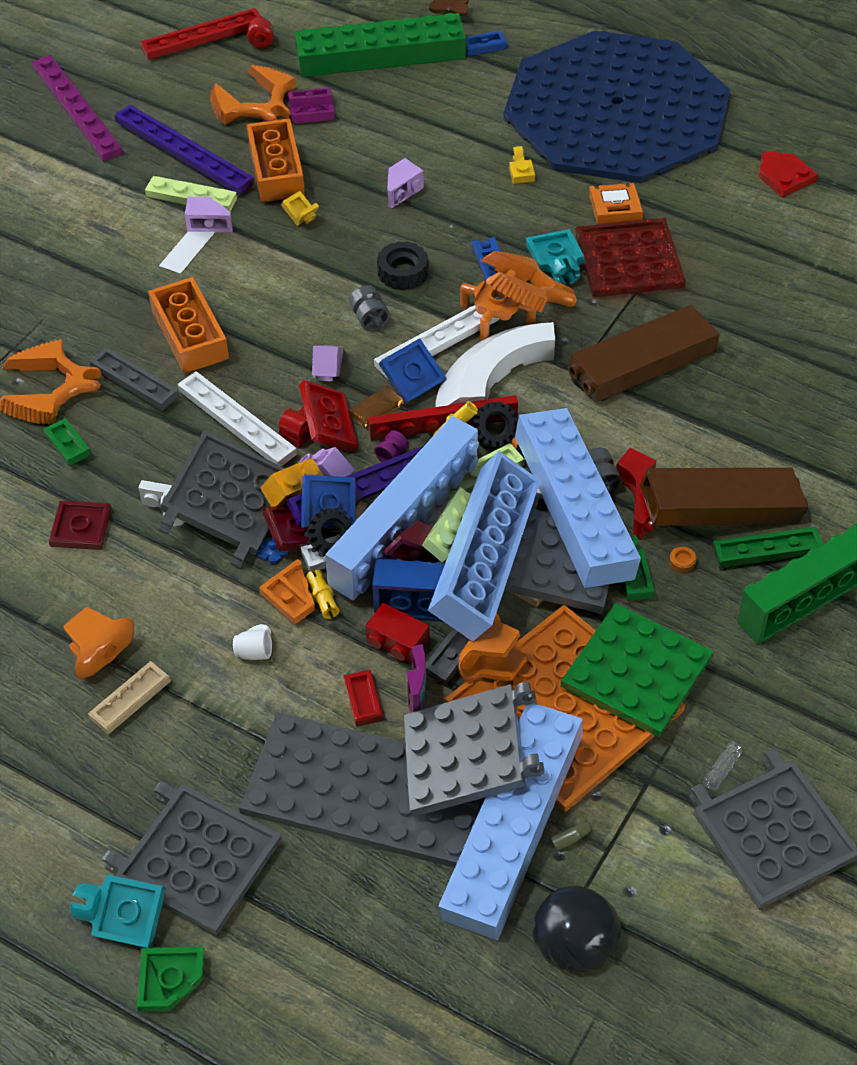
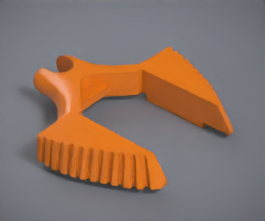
[210,65,296,125]
[481,251,577,312]
[0,339,101,424]

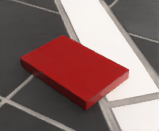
[299,380,358,453]

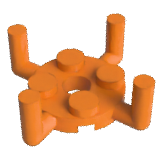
[460,270,536,341]

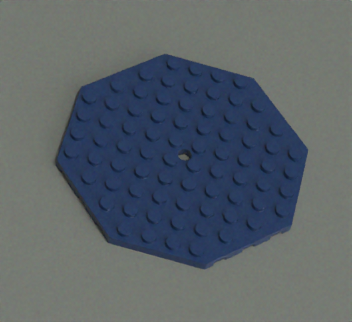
[503,30,730,183]

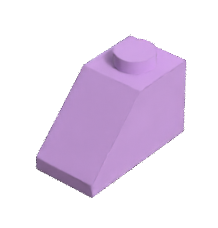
[185,196,233,232]
[312,345,343,381]

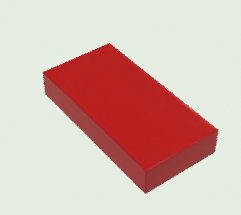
[344,670,383,726]

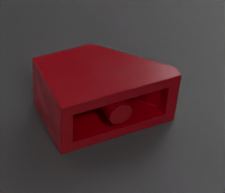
[384,521,438,563]

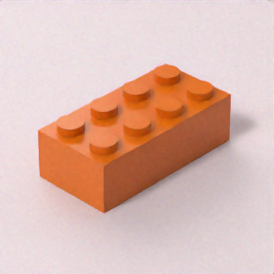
[247,118,305,202]
[148,277,229,374]

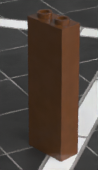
[568,304,720,402]
[640,467,808,526]

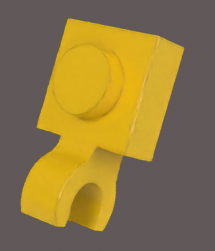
[509,146,535,184]

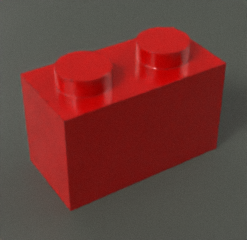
[365,603,430,664]

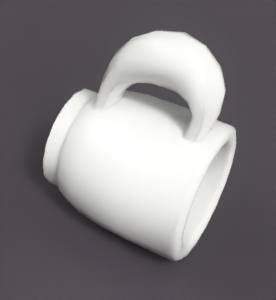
[233,624,272,660]

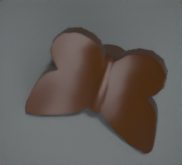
[429,0,469,17]

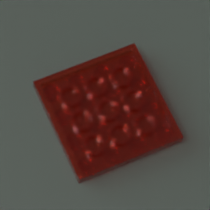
[575,217,686,297]

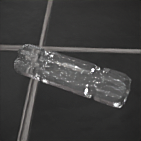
[704,741,743,791]

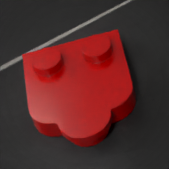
[758,151,818,198]

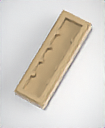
[88,661,171,735]

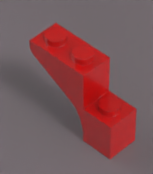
[616,447,656,540]

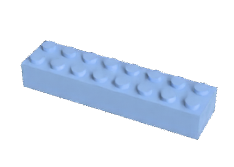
[515,408,641,588]
[325,416,479,601]
[428,451,540,641]
[438,703,583,941]

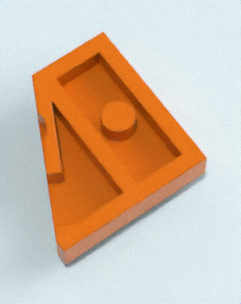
[259,559,315,625]

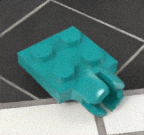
[526,229,584,286]
[70,874,166,948]

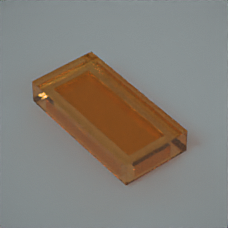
[349,385,403,429]

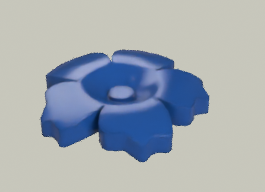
[257,538,289,564]

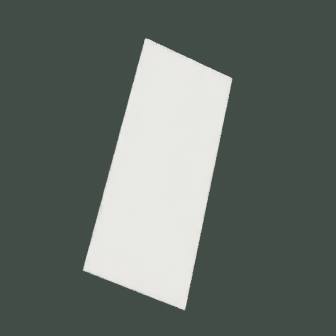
[159,232,215,274]

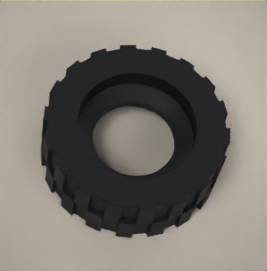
[377,241,429,290]

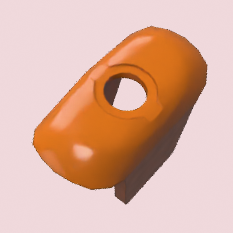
[64,607,135,679]
[458,613,527,682]

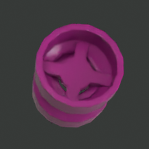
[374,430,409,462]

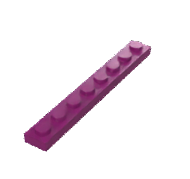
[32,55,123,162]

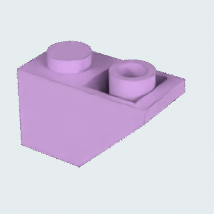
[387,158,424,209]
[298,447,355,477]

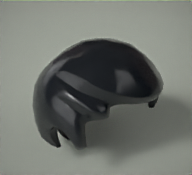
[532,886,621,972]

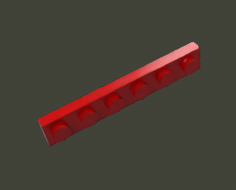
[140,8,262,60]
[368,395,518,441]

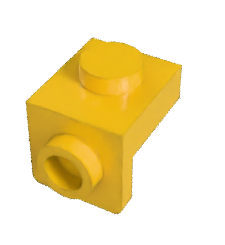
[281,191,319,226]

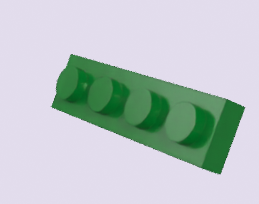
[712,527,823,568]

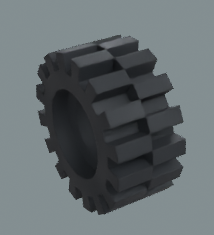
[471,401,518,448]
[305,508,353,557]

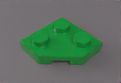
[137,947,205,1012]

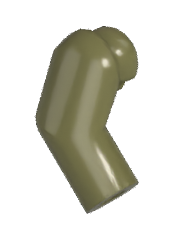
[551,816,591,851]

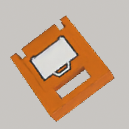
[589,183,643,225]

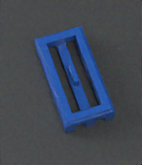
[466,30,507,56]

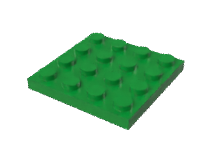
[560,603,714,738]

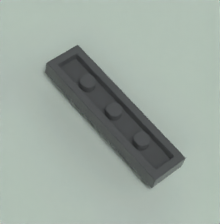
[90,347,179,411]

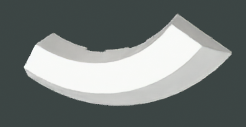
[436,322,555,407]

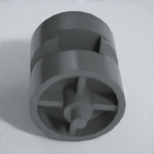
[349,285,390,331]
[588,447,622,494]

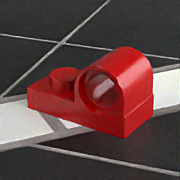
[279,406,311,449]

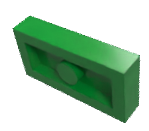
[43,418,91,466]

